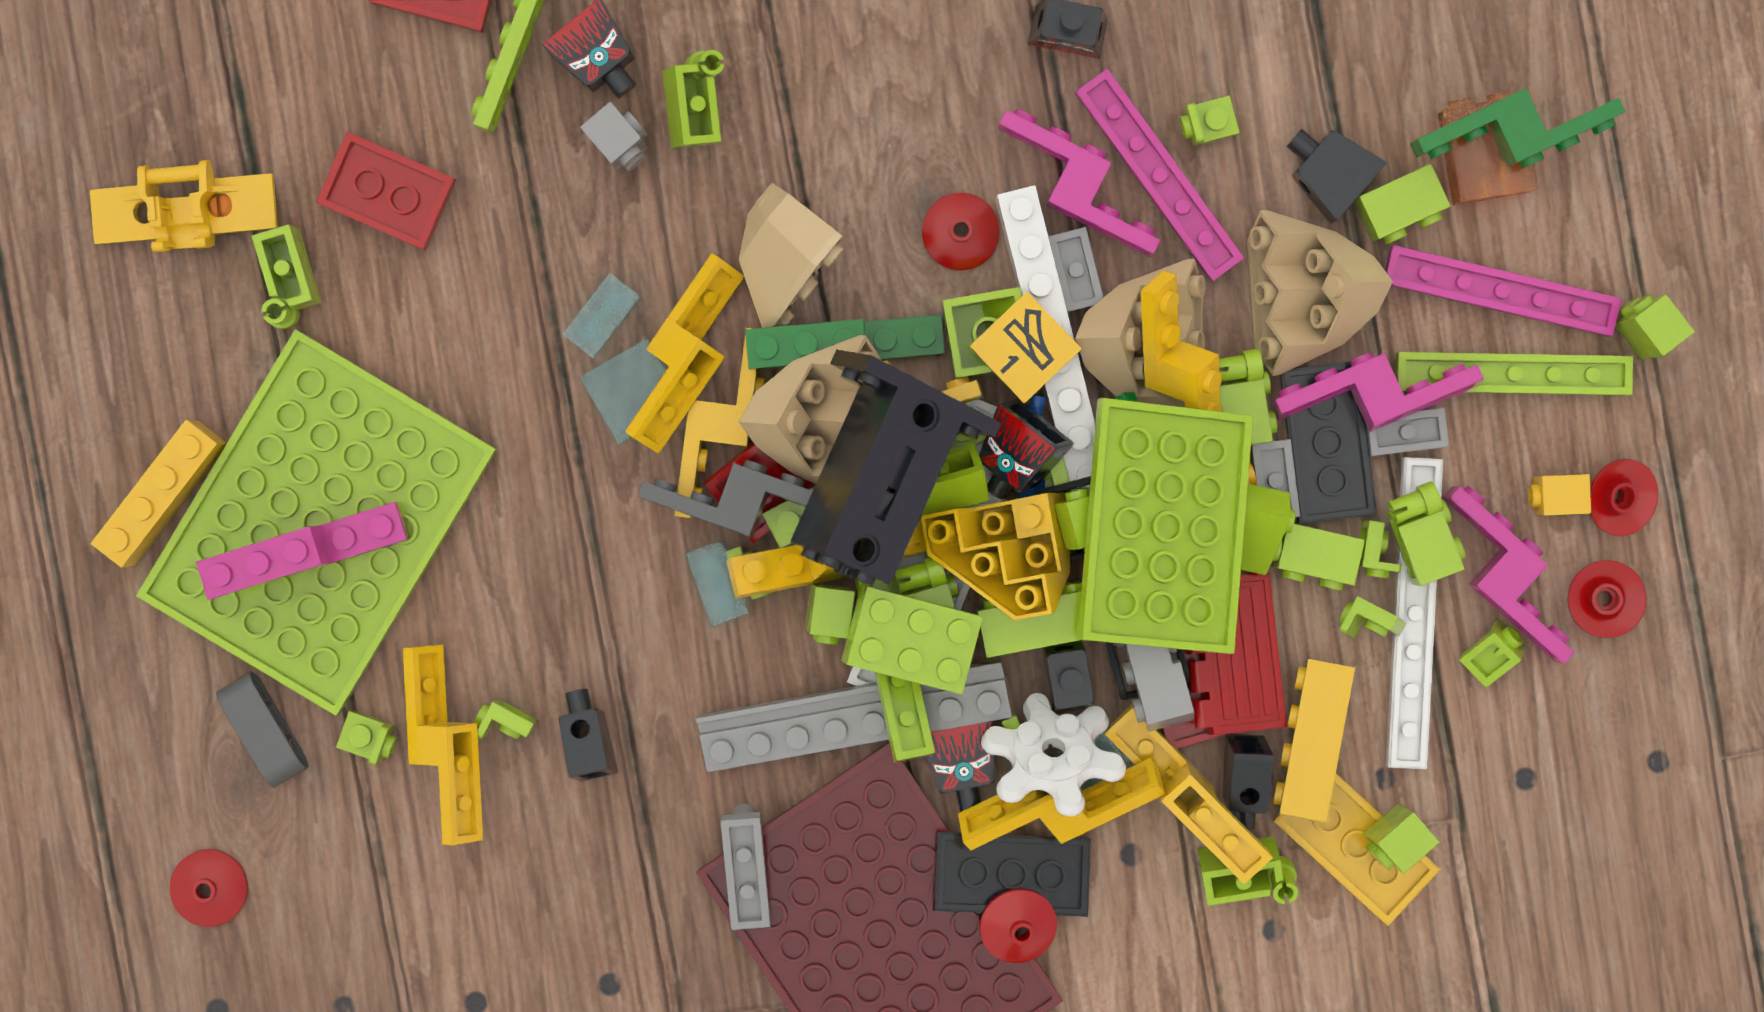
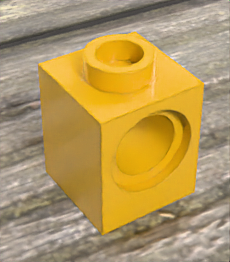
[1528,474,1591,516]

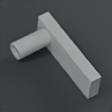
[720,803,771,930]

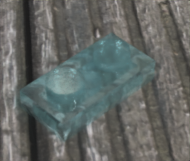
[562,273,642,359]
[685,540,749,627]

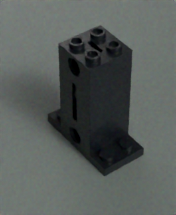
[790,349,1001,586]

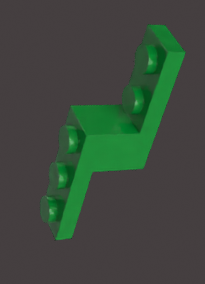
[1410,88,1625,169]
[745,315,945,370]

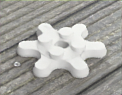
[981,693,1126,816]

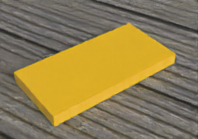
[1272,774,1441,926]

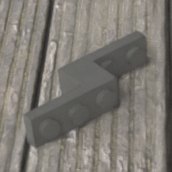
[638,460,813,538]

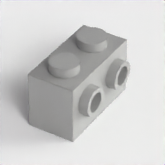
[580,101,648,173]

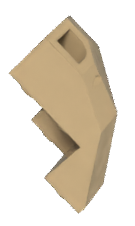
[739,183,844,328]
[1247,210,1393,376]
[1075,259,1206,407]
[739,335,882,484]

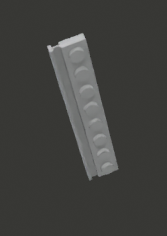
[696,659,1012,772]

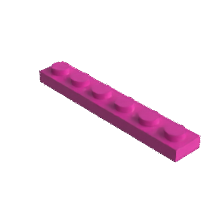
[1075,68,1244,282]
[1385,245,1622,337]

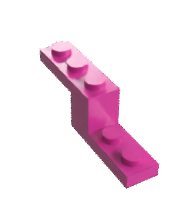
[998,109,1160,257]
[1273,352,1484,432]
[1442,486,1575,664]
[196,502,409,600]

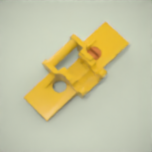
[90,160,278,253]

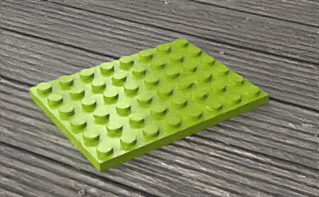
[136,329,498,716]

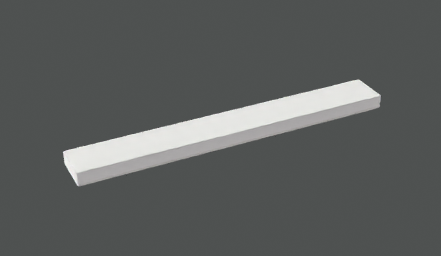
[1386,457,1443,769]

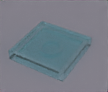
[580,338,666,445]

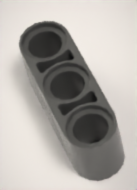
[216,671,309,788]

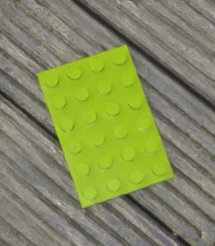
[1077,398,1253,654]

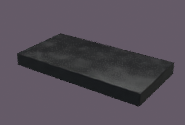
[1280,361,1377,524]
[933,832,1091,917]

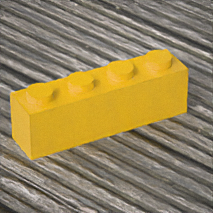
[90,420,227,568]
[1273,659,1355,823]

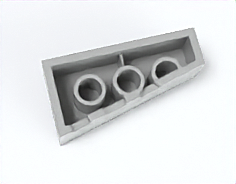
[1116,643,1194,732]

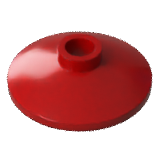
[922,193,999,271]
[1590,459,1658,536]
[1567,560,1647,638]
[170,849,248,927]
[979,888,1057,963]

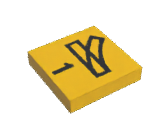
[969,292,1082,404]

